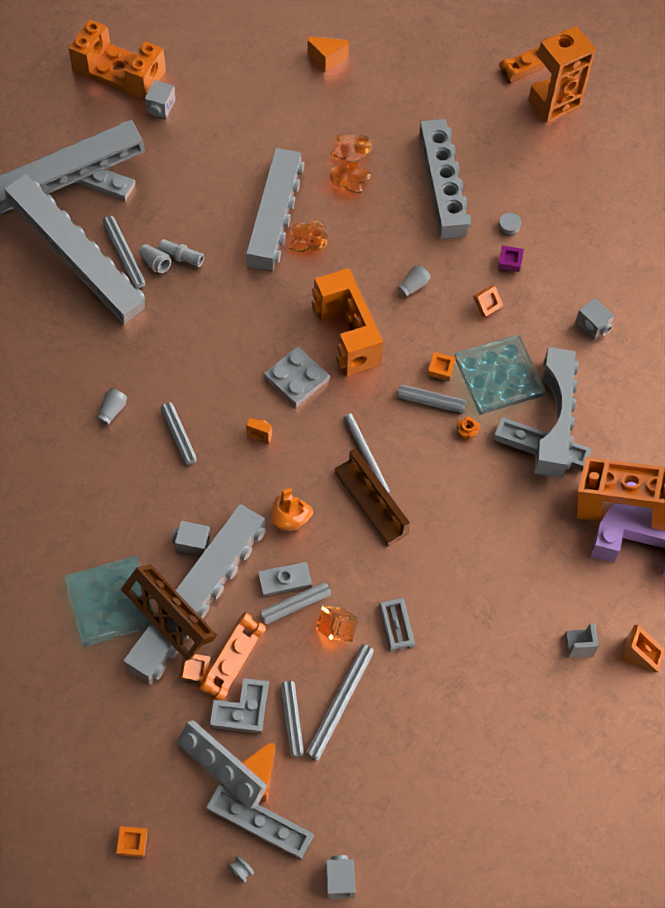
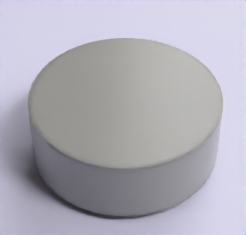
[499,213,521,235]

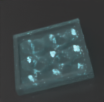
[454,334,546,415]
[65,555,154,647]

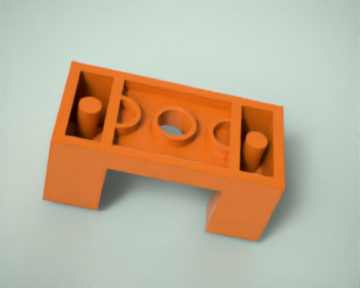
[68,19,166,100]
[528,26,596,122]
[311,268,384,377]
[577,457,665,530]

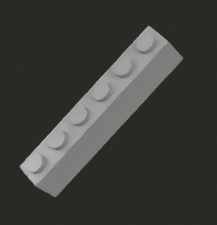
[246,148,304,271]

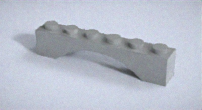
[534,347,579,478]

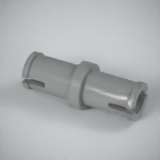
[158,239,204,267]

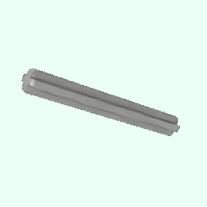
[307,644,374,760]

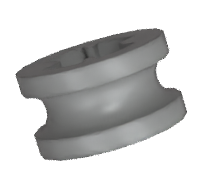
[228,855,254,883]

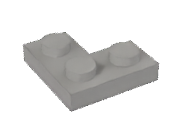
[210,678,269,734]

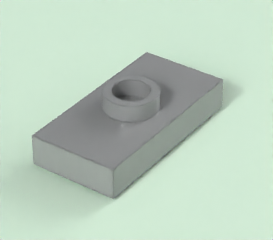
[258,562,312,597]

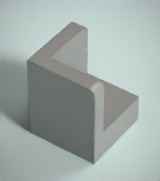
[565,623,599,658]

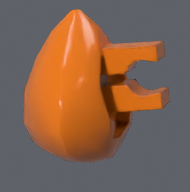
[271,488,313,532]

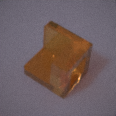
[316,606,359,642]

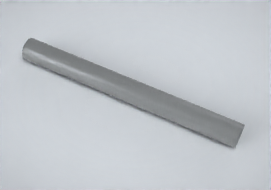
[344,413,391,494]

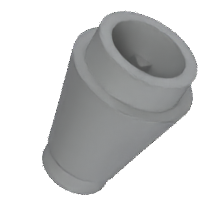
[139,244,171,273]
[397,265,431,297]
[97,388,127,425]

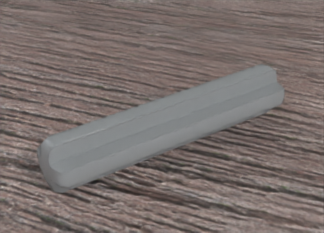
[397,385,466,413]
[161,402,197,466]
[260,583,331,624]
[281,681,304,757]

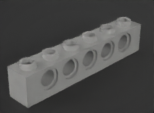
[419,119,471,239]

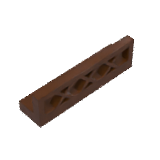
[335,448,410,546]
[120,564,217,661]

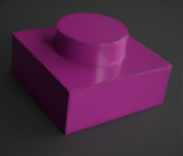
[498,245,524,272]

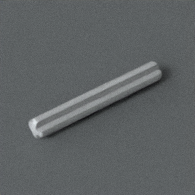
[103,216,145,289]

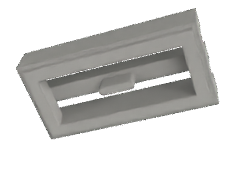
[379,598,415,652]

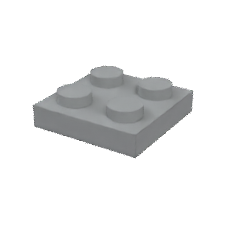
[264,346,330,407]

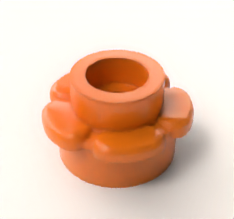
[457,417,480,439]

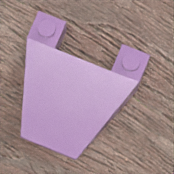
[590,482,665,575]

